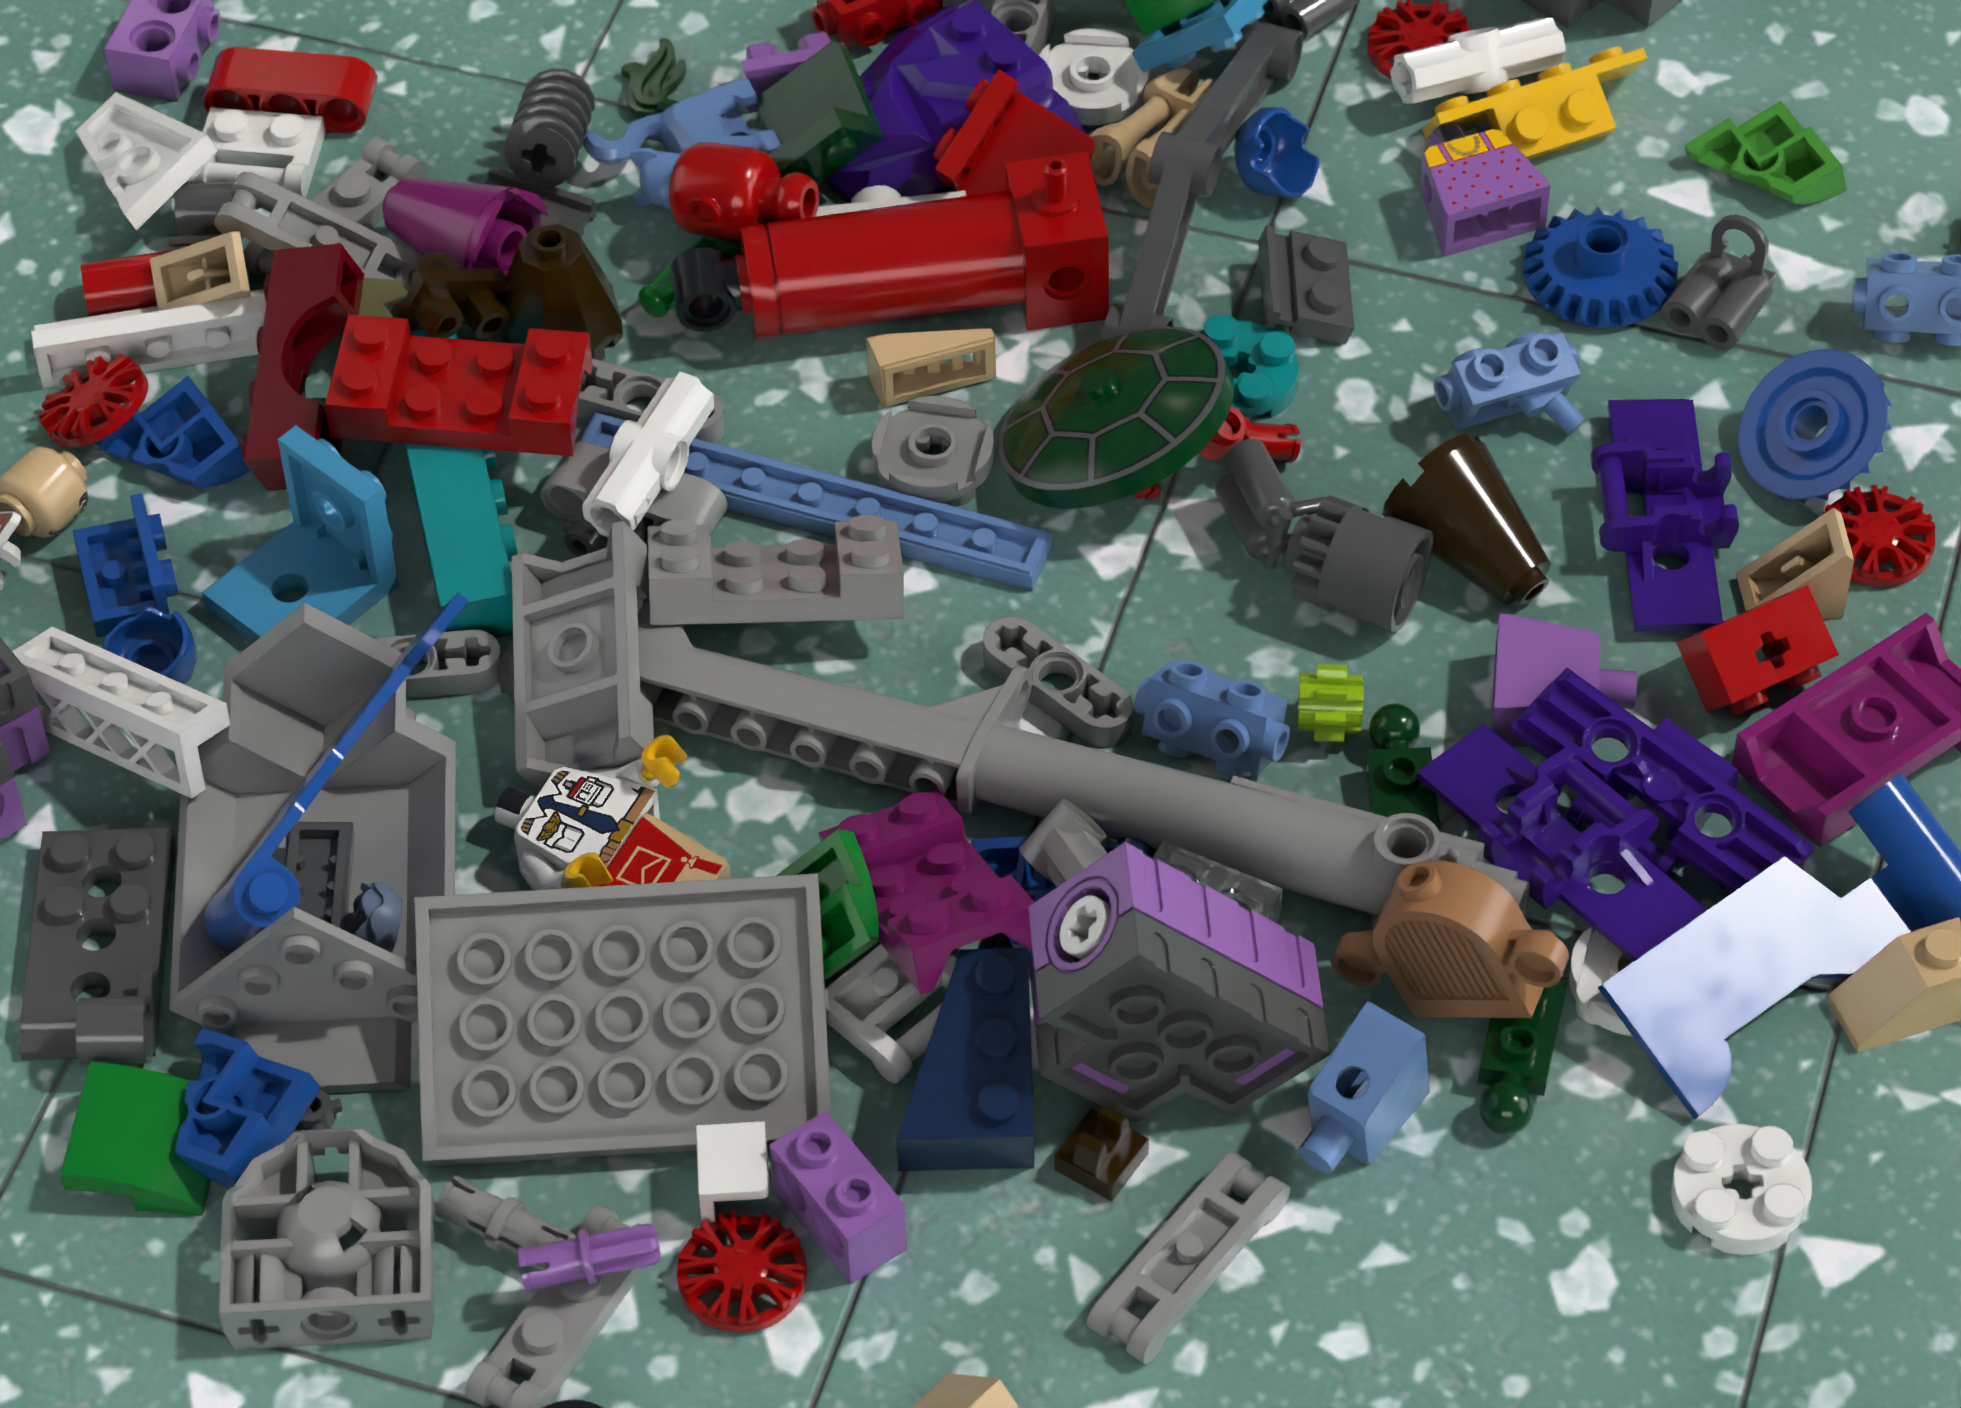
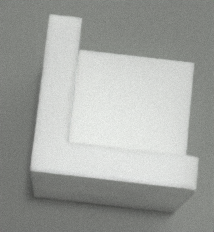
[696,1121,769,1224]

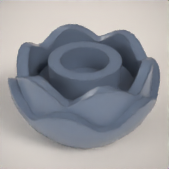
[349,881,403,953]

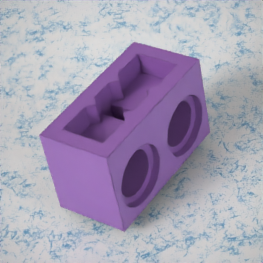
[105,0,221,102]
[769,1111,907,1284]

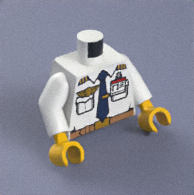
[495,735,688,890]

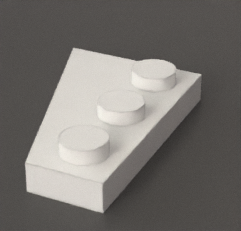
[76,92,218,230]

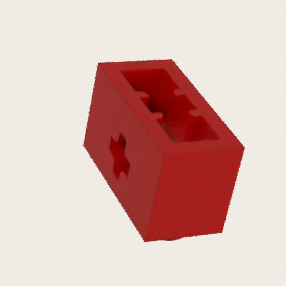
[1676,585,1839,715]

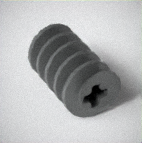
[505,68,595,188]

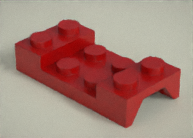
[325,314,593,456]

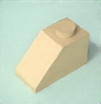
[1827,917,1961,1053]

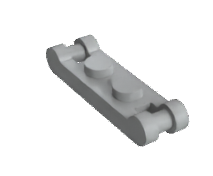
[243,137,427,277]
[214,172,423,281]
[1087,1151,1291,1364]
[465,1204,659,1408]

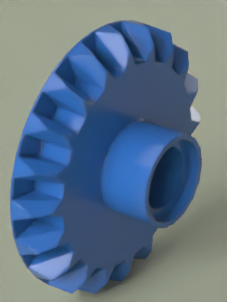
[1523,206,1678,328]
[1738,349,1892,504]

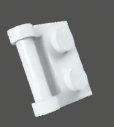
[188,107,326,198]
[825,944,957,1084]

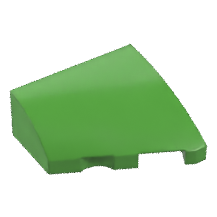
[1684,101,1847,204]

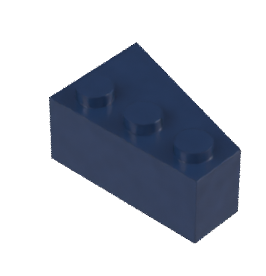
[896,948,1034,1172]

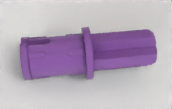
[518,1223,661,1293]

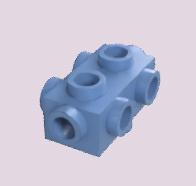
[1852,252,1961,346]
[1434,332,1586,436]
[1134,659,1290,778]

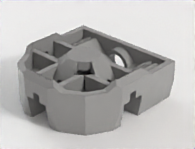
[219,1127,435,1350]

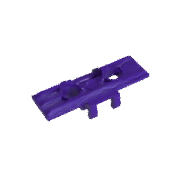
[1590,399,1739,632]
[1509,667,1815,894]
[1417,724,1707,962]

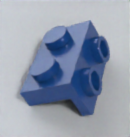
[72,494,178,638]

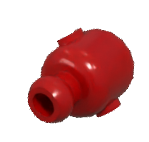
[669,142,819,243]

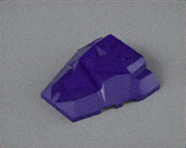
[824,0,1084,203]

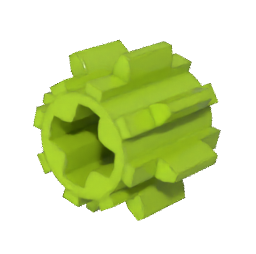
[1297,664,1364,743]

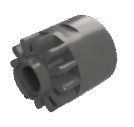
[1285,495,1433,632]

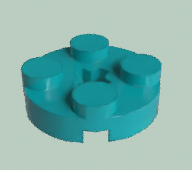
[1199,315,1299,423]

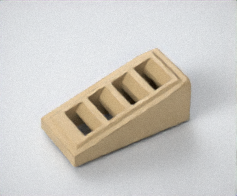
[866,328,996,408]

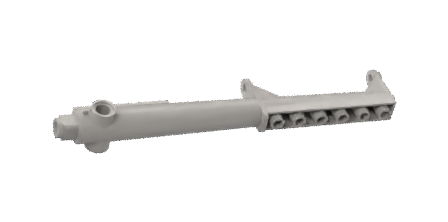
[638,581,1530,931]

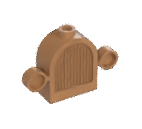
[1331,860,1569,1018]

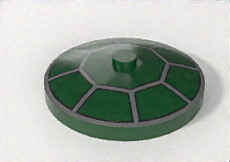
[998,326,1234,509]

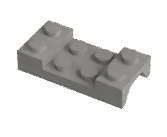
[648,515,904,625]
[512,520,654,792]

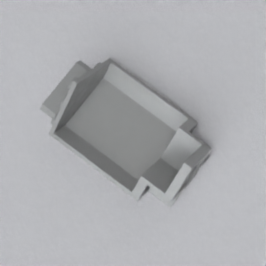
[169,602,456,1094]

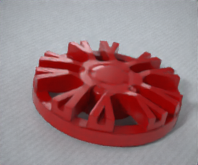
[1367,0,1470,79]
[39,354,148,448]
[1822,485,1936,587]
[677,1210,807,1332]

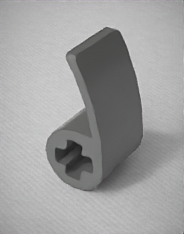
[168,182,234,247]

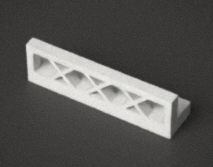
[31,289,267,389]
[12,627,231,799]

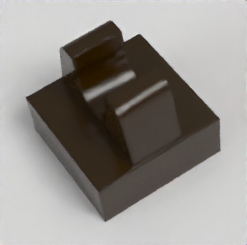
[1054,1106,1149,1201]

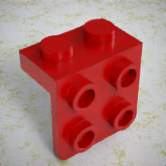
[933,70,1096,196]

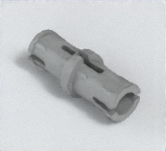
[435,1176,576,1269]

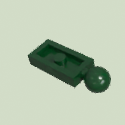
[1365,703,1441,832]
[1477,977,1568,1135]

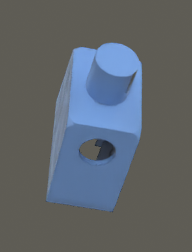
[1298,1001,1430,1174]

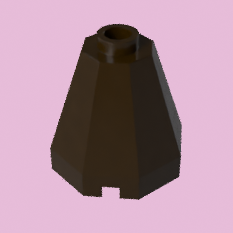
[499,224,623,361]

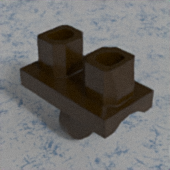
[390,251,509,339]

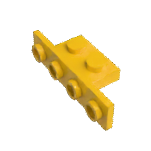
[1422,46,1648,160]

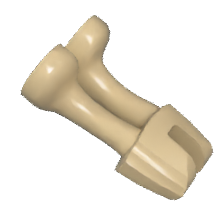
[1089,65,1216,209]

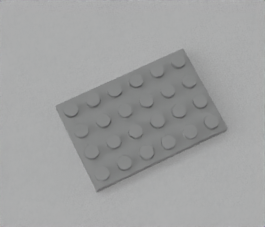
[414,874,832,1167]

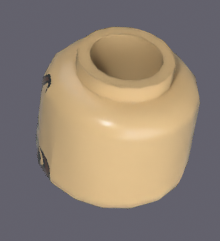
[0,446,89,538]

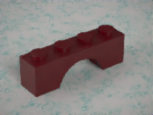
[241,243,364,491]

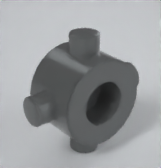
[562,517,608,557]
[296,1089,343,1131]

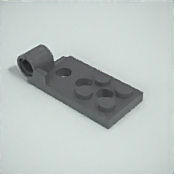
[20,827,176,1065]

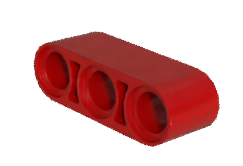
[203,47,378,133]

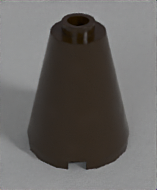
[1382,433,1551,605]

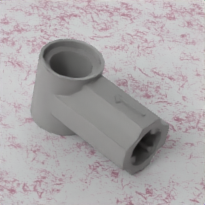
[1019,799,1108,887]

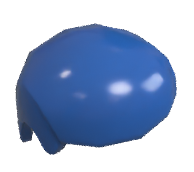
[1234,107,1319,197]
[102,606,197,685]

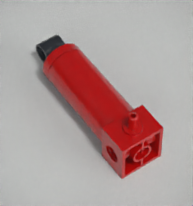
[670,151,1109,340]

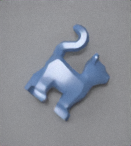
[583,78,781,209]

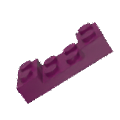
[1732,612,1961,848]
[819,790,1035,995]

